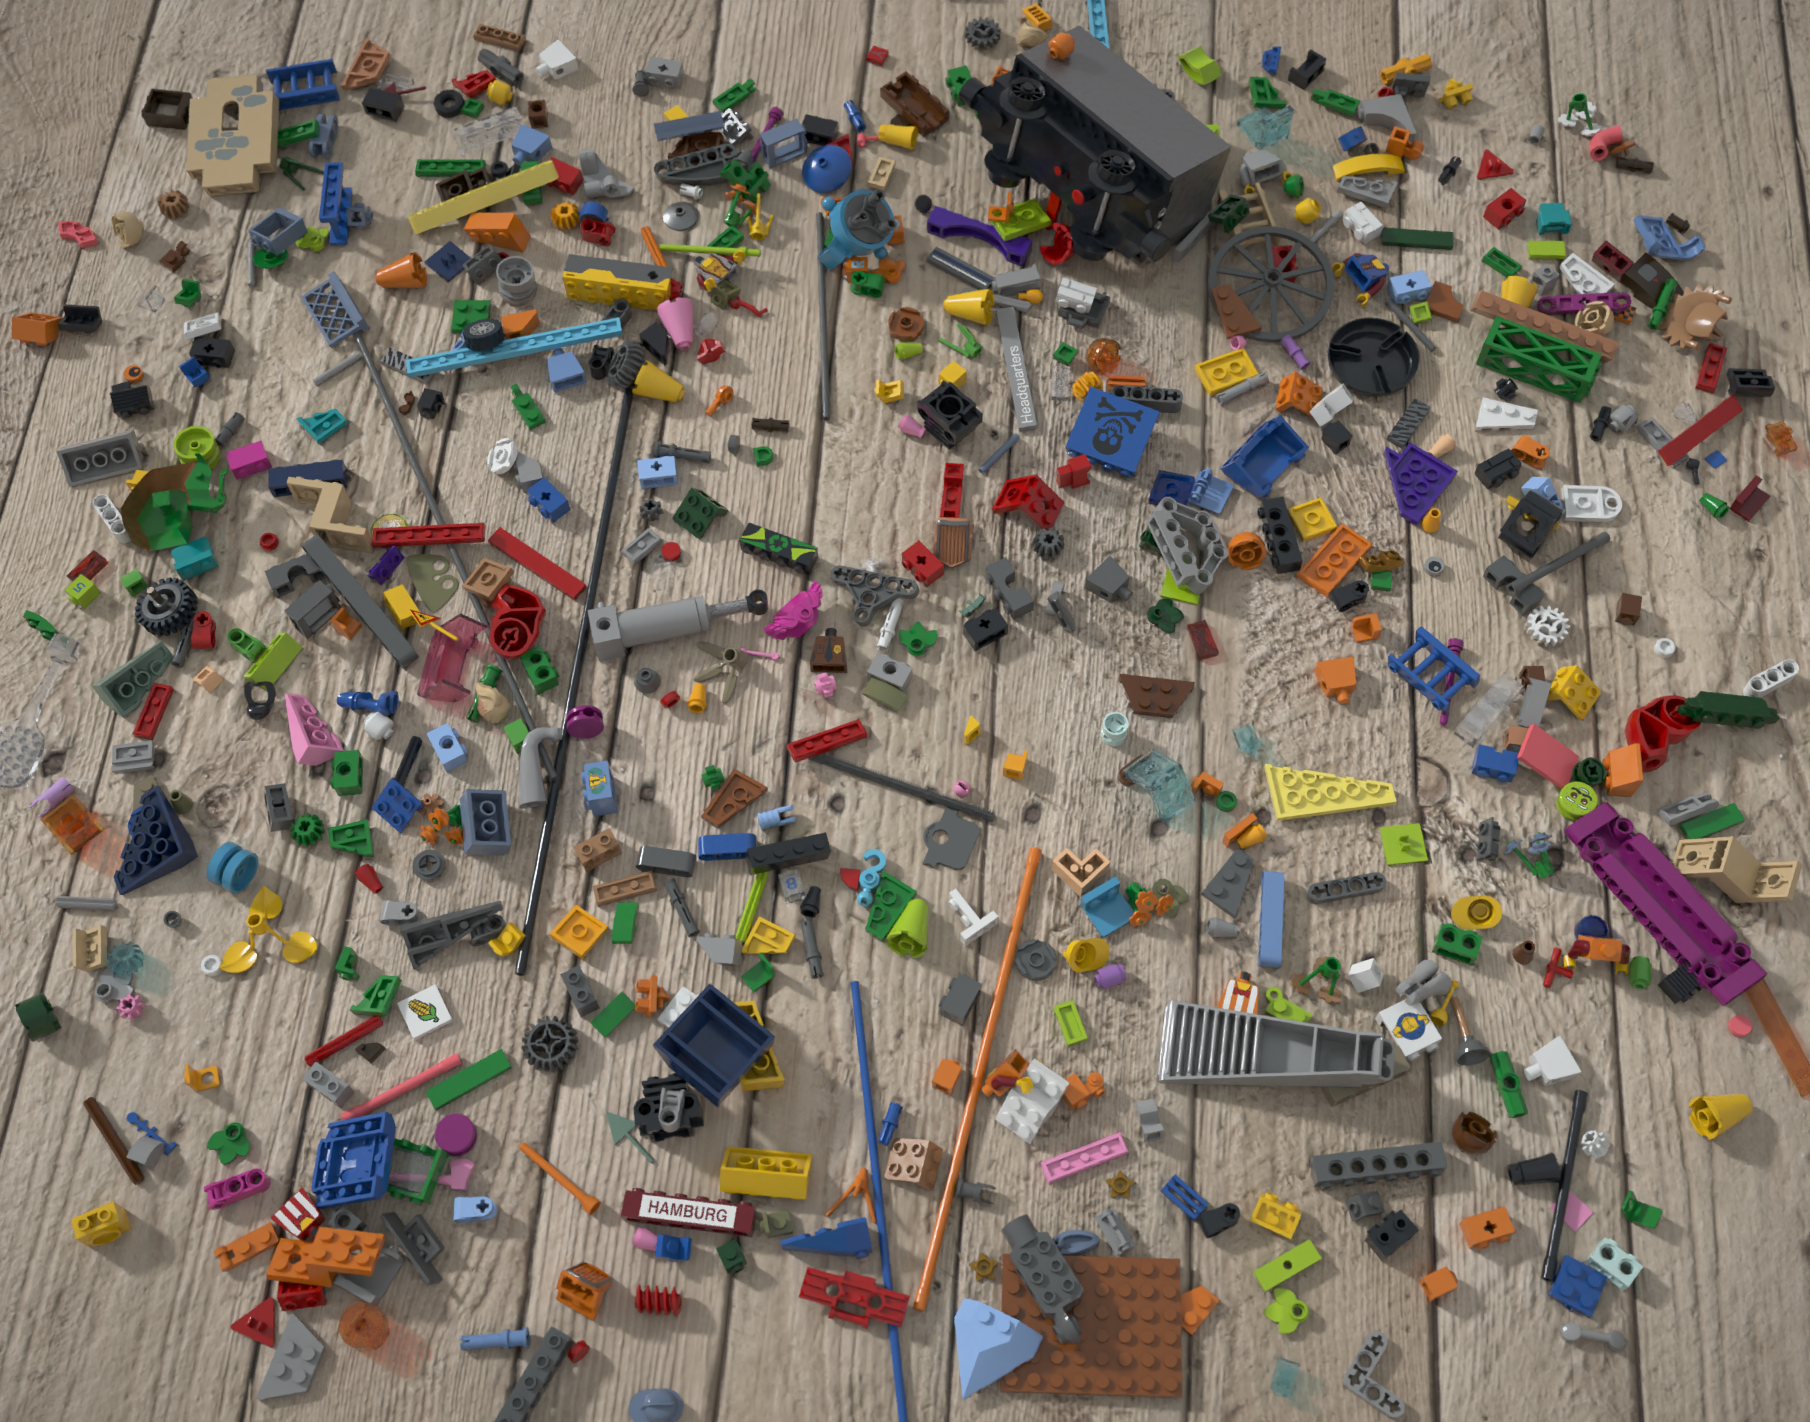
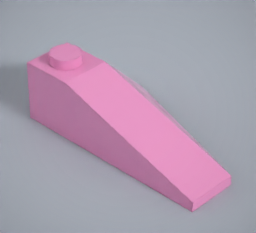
[285,693,344,766]

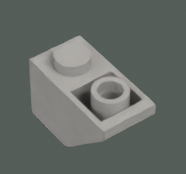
[513,452,543,493]
[696,933,743,966]

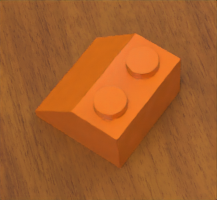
[12,312,63,346]
[1602,743,1643,797]

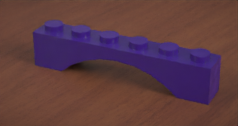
[927,206,1032,267]

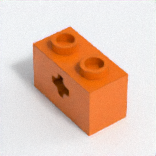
[1459,1206,1515,1250]

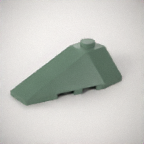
[92,641,173,717]

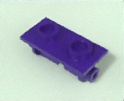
[368,545,405,586]

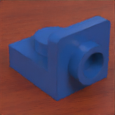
[655,1234,692,1261]

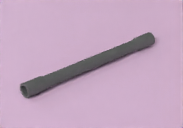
[1507,532,1610,595]

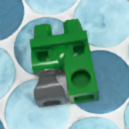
[719,149,772,203]

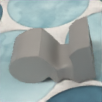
[1136,1098,1164,1142]

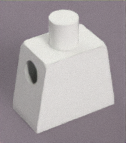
[535,40,579,80]
[1524,1036,1581,1086]

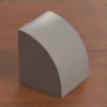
[126,1136,165,1168]

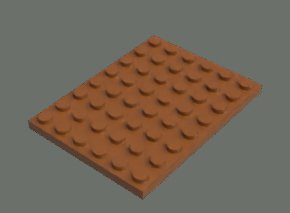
[1000,1254,1182,1398]

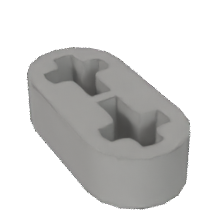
[1045,581,1065,616]

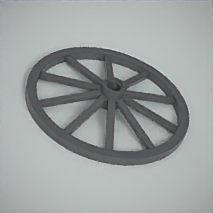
[1208,226,1334,343]

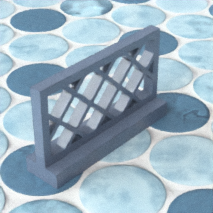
[301,271,370,348]

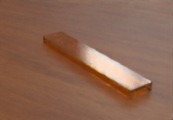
[1745,978,1810,1097]

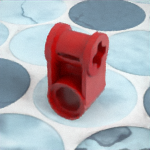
[580,219,616,246]
[191,611,216,649]

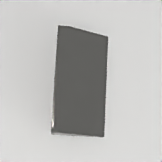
[1047,591,1076,632]

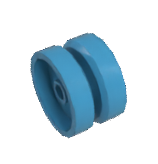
[207,842,259,894]

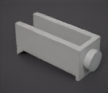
[991,263,1040,297]
[1516,677,1551,728]

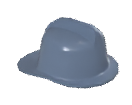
[629,1389,683,1422]

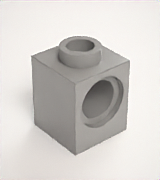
[1530,263,1559,296]

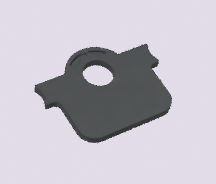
[923,807,979,870]

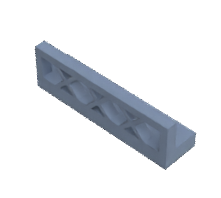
[654,111,725,142]

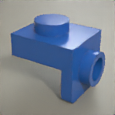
[179,357,210,388]

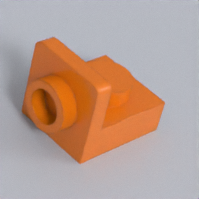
[1190,771,1224,797]

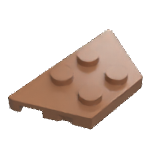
[341,38,391,90]

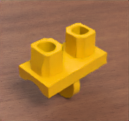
[1439,78,1474,109]

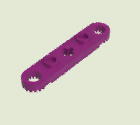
[1537,292,1632,315]

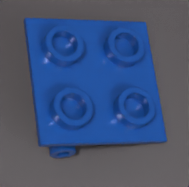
[371,777,424,833]

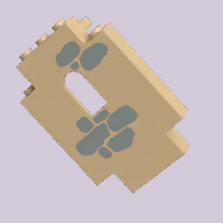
[186,74,279,196]

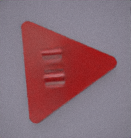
[1477,149,1514,180]
[231,1297,275,1347]

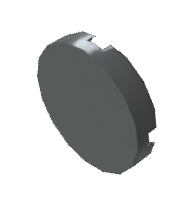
[1015,940,1057,981]

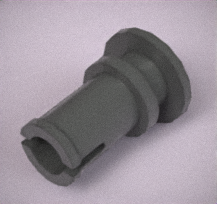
[632,70,649,97]

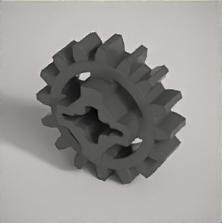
[965,17,1001,50]

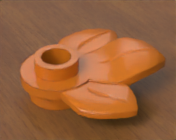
[870,258,905,284]

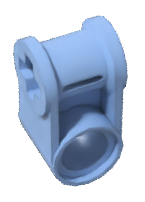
[453,1196,497,1223]

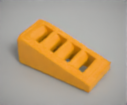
[1022,3,1052,31]

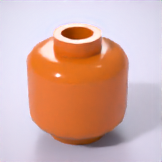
[1048,33,1075,60]

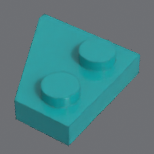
[297,409,348,445]

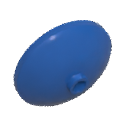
[802,145,852,193]

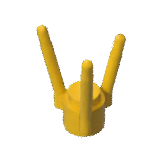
[746,193,774,241]

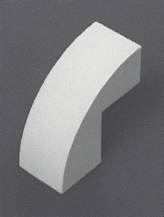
[1310,383,1354,427]

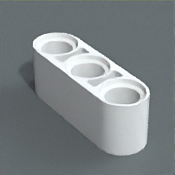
[93,494,131,544]
[1743,659,1799,698]

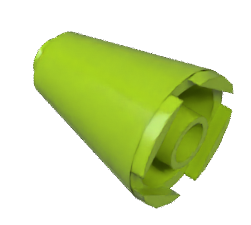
[887,899,929,958]

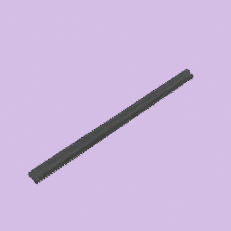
[808,753,996,823]

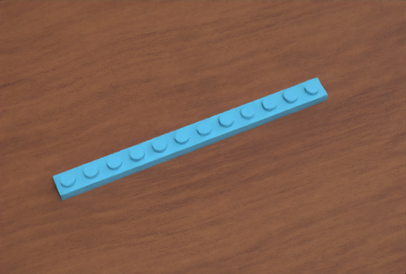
[406,317,623,378]

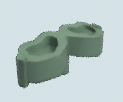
[959,593,985,617]

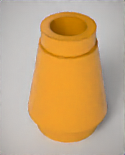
[1421,508,1441,533]
[687,683,707,713]
[1235,823,1267,850]

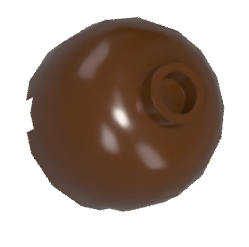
[1452,1112,1498,1155]

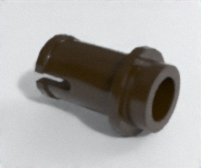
[1666,213,1690,233]

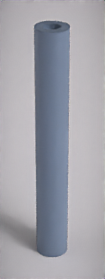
[978,433,1020,474]

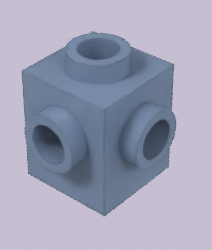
[346,203,373,229]

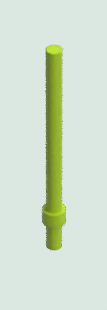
[660,244,762,258]

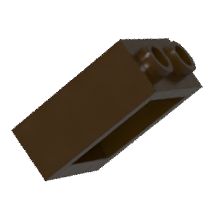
[141,88,193,130]

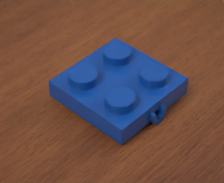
[1548,1255,1608,1318]

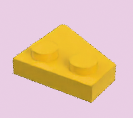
[741,916,796,954]

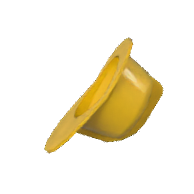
[1451,896,1502,930]
[1063,938,1110,972]

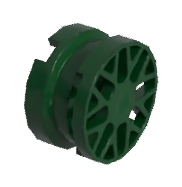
[1572,757,1606,787]

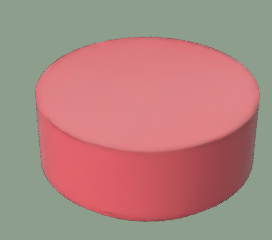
[1728,1015,1752,1037]

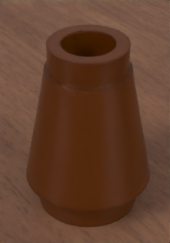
[1513,940,1535,964]

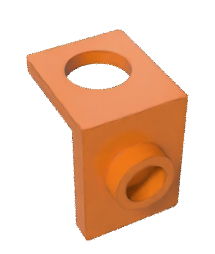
[988,192,1014,222]

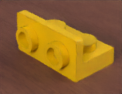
[1250,1192,1302,1239]

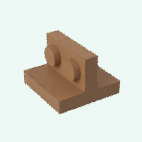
[462,558,514,608]

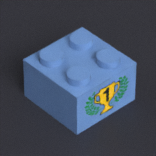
[581,761,617,816]

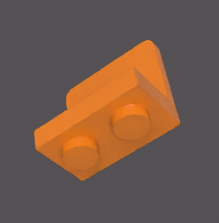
[1275,371,1323,418]

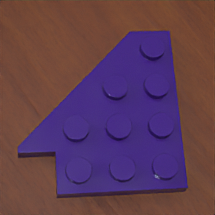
[1384,442,1458,526]

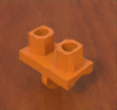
[635,975,670,1018]

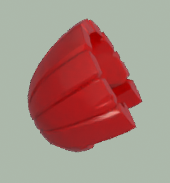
[1040,223,1076,265]

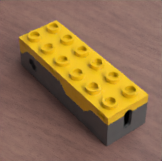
[562,254,683,311]

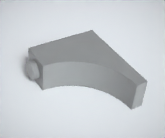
[1357,94,1416,143]

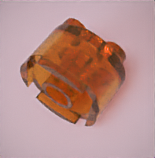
[338,1301,390,1352]

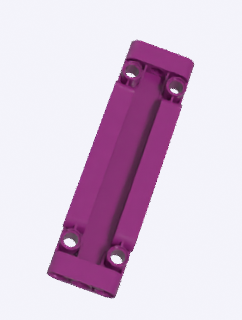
[1564,802,1768,1007]

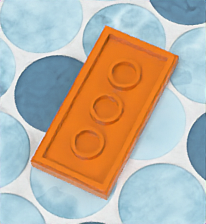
[1296,523,1373,598]

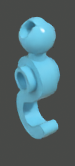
[857,849,886,907]

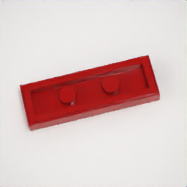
[1695,342,1727,394]
[132,683,174,740]

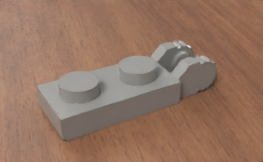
[1658,792,1719,826]

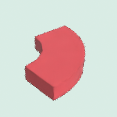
[58,221,99,249]

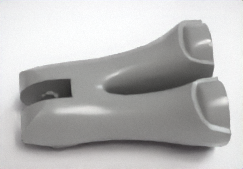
[1395,960,1451,1006]

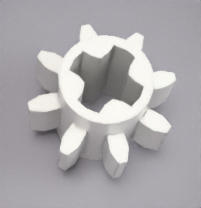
[1580,1130,1610,1158]

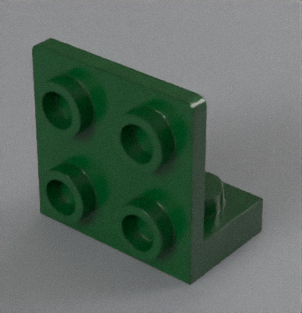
[672,488,728,539]

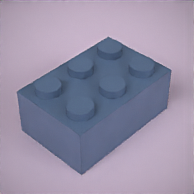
[459,789,511,855]

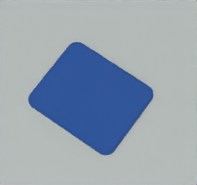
[1705,450,1727,468]

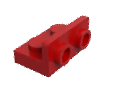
[277,1281,327,1311]

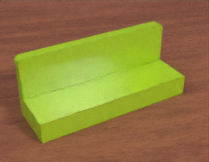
[244,632,302,691]

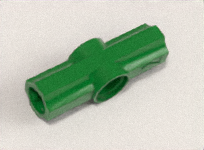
[1489,1051,1528,1119]

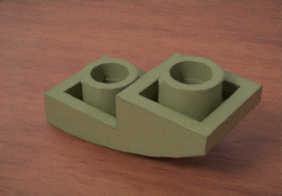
[862,677,908,712]

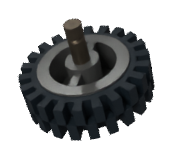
[135,577,198,637]

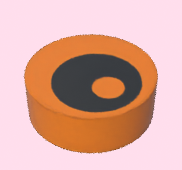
[124,365,144,384]

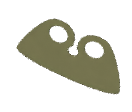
[407,554,458,612]

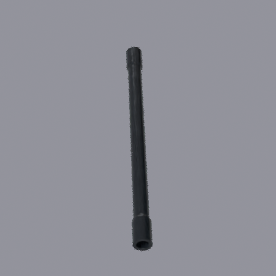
[1541,1090,1588,1282]

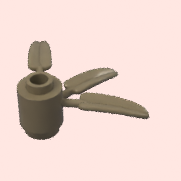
[694,642,748,703]

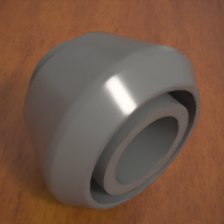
[634,668,660,693]

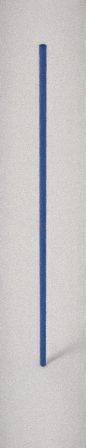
[851,981,908,1422]

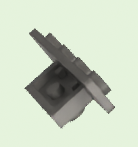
[380,1212,445,1285]

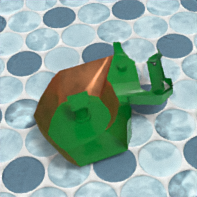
[121,453,228,551]

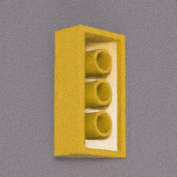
[720,1146,812,1200]

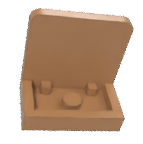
[884,1138,943,1191]

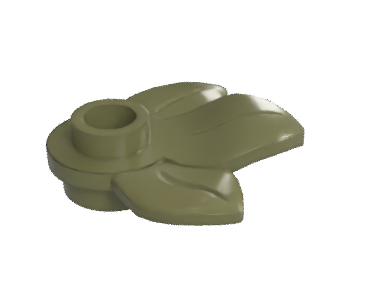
[1151,879,1189,918]

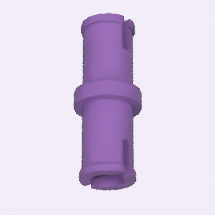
[1281,335,1311,370]

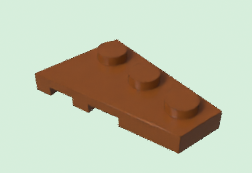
[1211,284,1262,340]
[701,769,768,828]

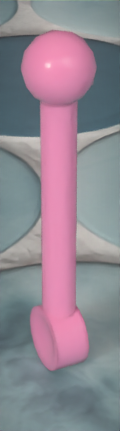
[740,647,779,661]

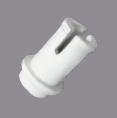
[680,183,703,200]

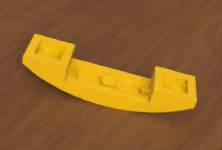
[1332,154,1405,181]

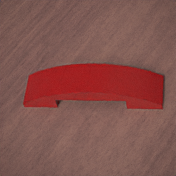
[940,463,964,518]

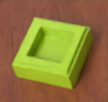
[1409,302,1432,324]

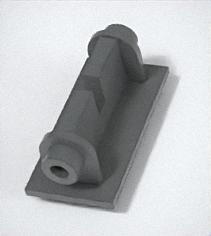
[1477,817,1500,861]

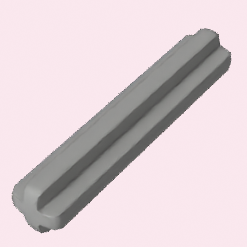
[55,896,117,911]

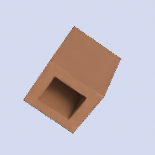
[1505,726,1529,753]

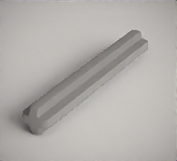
[962,287,1031,313]

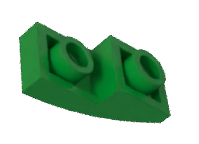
[23,610,62,641]
[612,902,639,944]
[590,991,635,1038]

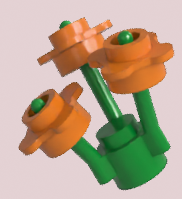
[420,804,464,846]

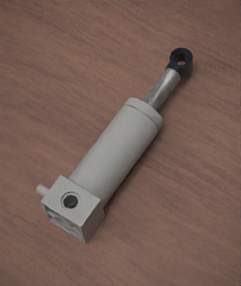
[588,589,769,662]

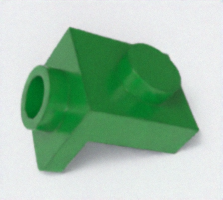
[174,279,201,307]

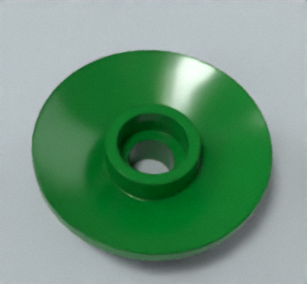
[253,248,289,269]

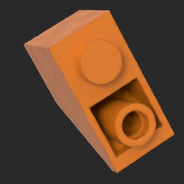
[501,309,540,340]

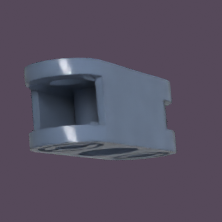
[309,114,338,159]

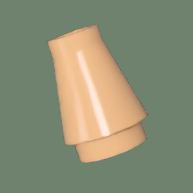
[1427,434,1456,458]

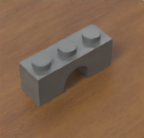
[265,554,326,598]
[1483,555,1544,616]
[984,557,1034,620]

